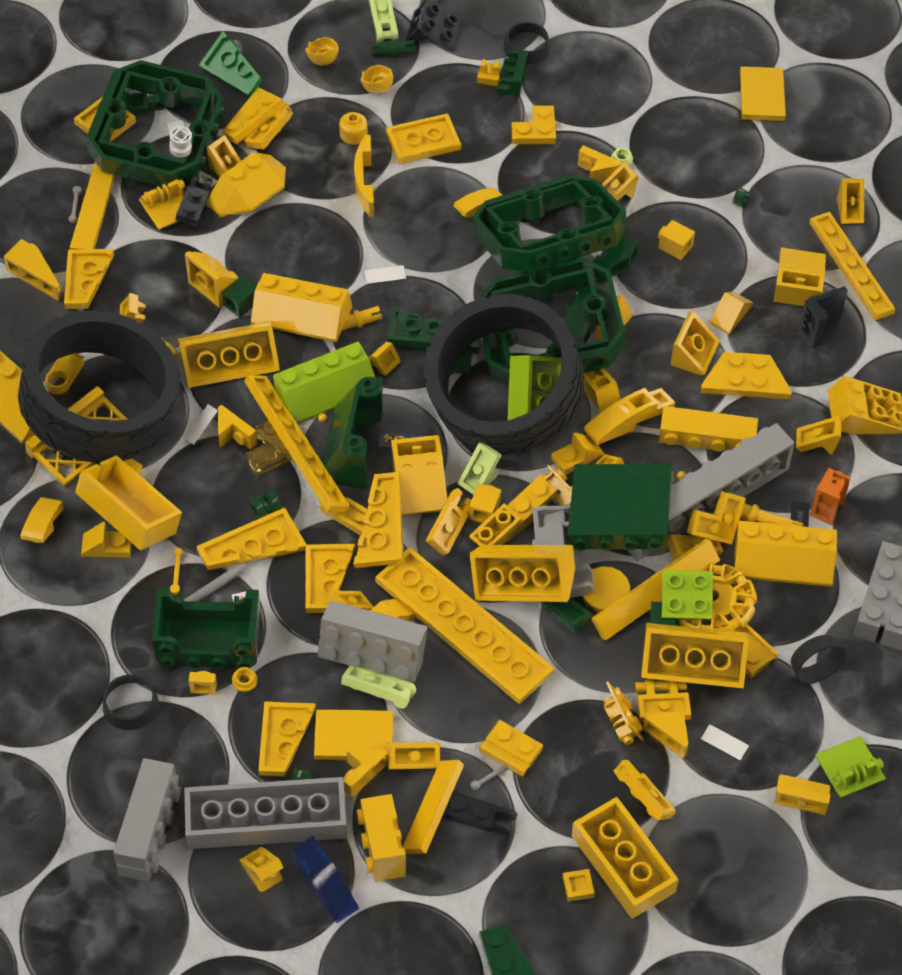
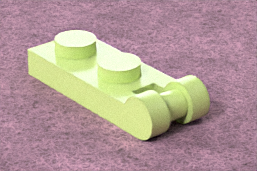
[368,0,398,43]
[341,665,417,709]

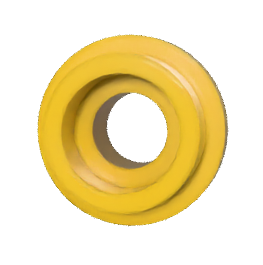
[232,667,257,692]

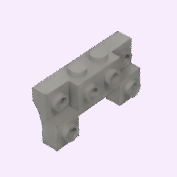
[532,504,595,598]

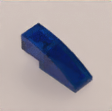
[291,836,359,923]

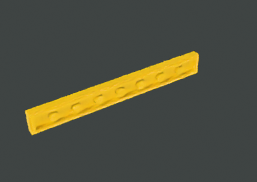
[244,375,350,512]

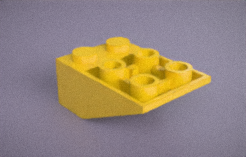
[773,247,826,306]
[827,376,902,435]
[391,435,447,516]

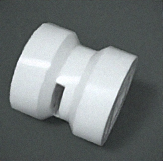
[170,126,192,157]

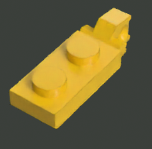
[245,103,293,150]
[614,760,676,821]

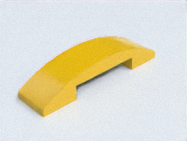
[354,135,374,217]

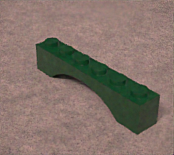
[563,235,639,345]

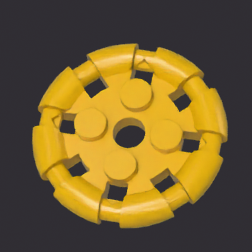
[676,563,757,632]

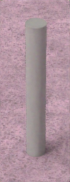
[184,564,244,601]

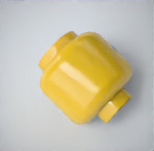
[339,112,368,145]

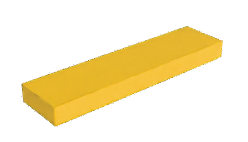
[402,760,464,854]

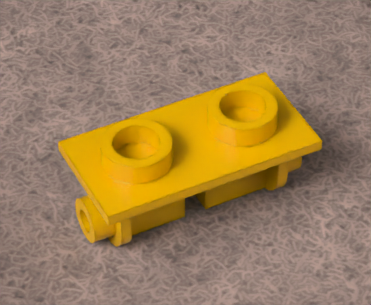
[542,465,572,505]

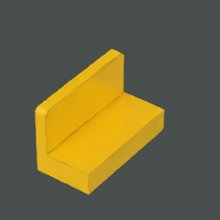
[774,774,831,815]

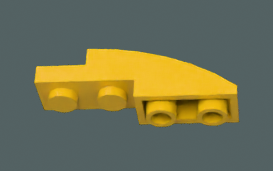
[584,388,675,445]
[469,475,558,546]

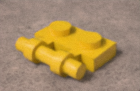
[635,679,691,722]

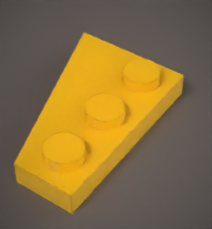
[222,87,286,144]
[64,249,114,309]
[306,544,355,613]
[259,702,316,776]

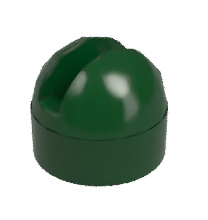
[732,187,750,206]
[292,767,315,780]

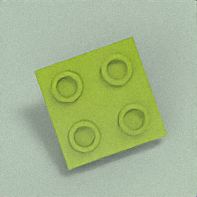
[662,570,713,619]
[815,736,886,798]

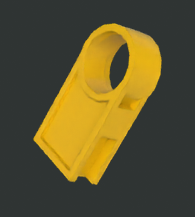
[45,354,85,395]

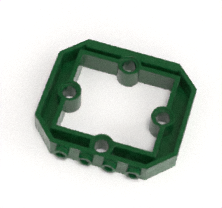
[87,60,226,188]
[473,176,628,273]
[479,258,628,384]

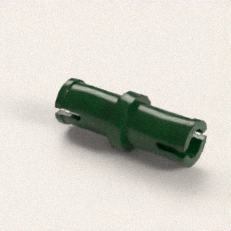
[372,39,415,57]

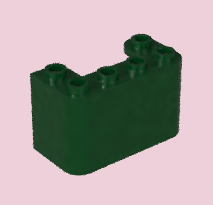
[152,588,261,669]

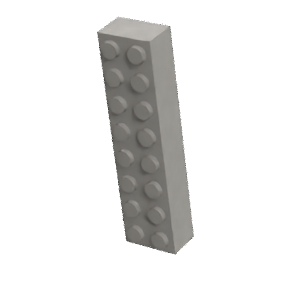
[628,423,795,561]

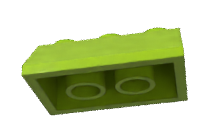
[508,355,562,420]

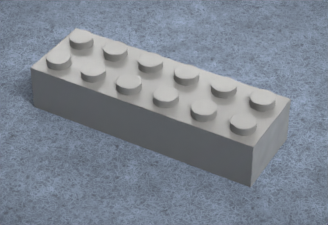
[184,777,347,849]

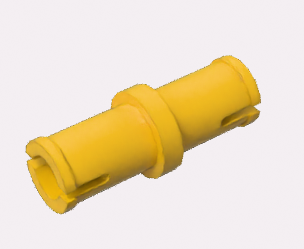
[342,305,382,331]

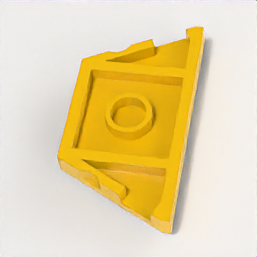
[701,352,792,400]

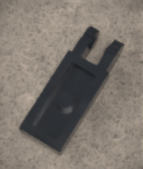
[175,174,213,226]
[442,791,518,835]

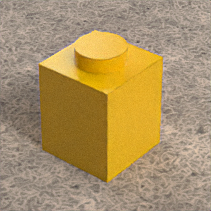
[658,220,695,260]
[469,483,501,523]

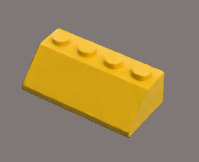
[251,273,353,342]
[177,322,280,388]
[0,351,56,444]
[734,521,837,587]
[470,545,575,602]

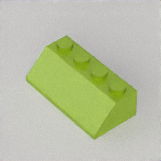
[273,341,375,424]

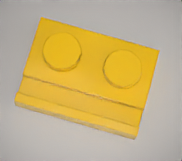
[734,624,778,678]
[479,720,543,777]

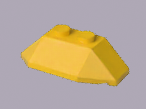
[206,152,286,218]

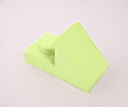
[457,442,502,495]

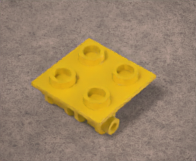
[139,179,185,230]
[604,682,644,745]

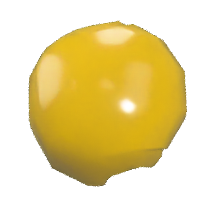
[305,37,339,66]
[360,65,393,94]

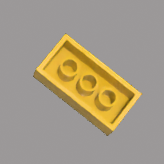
[641,623,749,688]
[572,797,679,919]

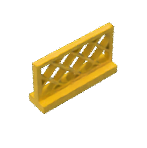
[25,386,127,487]

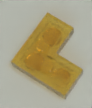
[245,420,293,476]

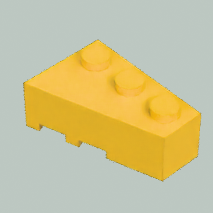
[356,794,406,882]

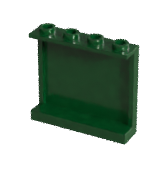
[568,463,674,551]

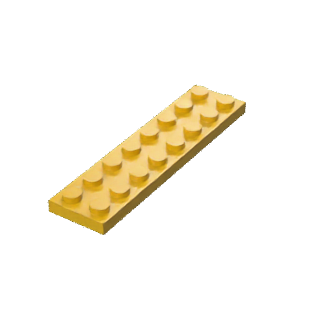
[375,547,554,705]

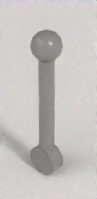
[68,186,82,224]
[470,765,508,790]

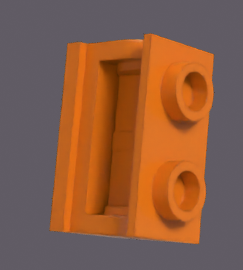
[810,468,851,525]

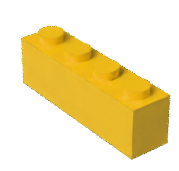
[659,406,758,452]

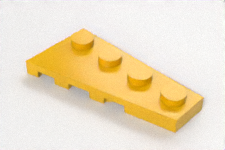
[353,472,404,568]
[197,508,306,570]

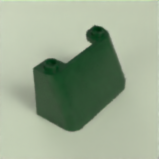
[322,377,383,489]

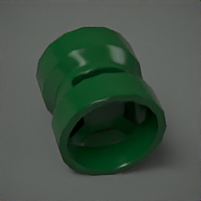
[250,490,282,519]

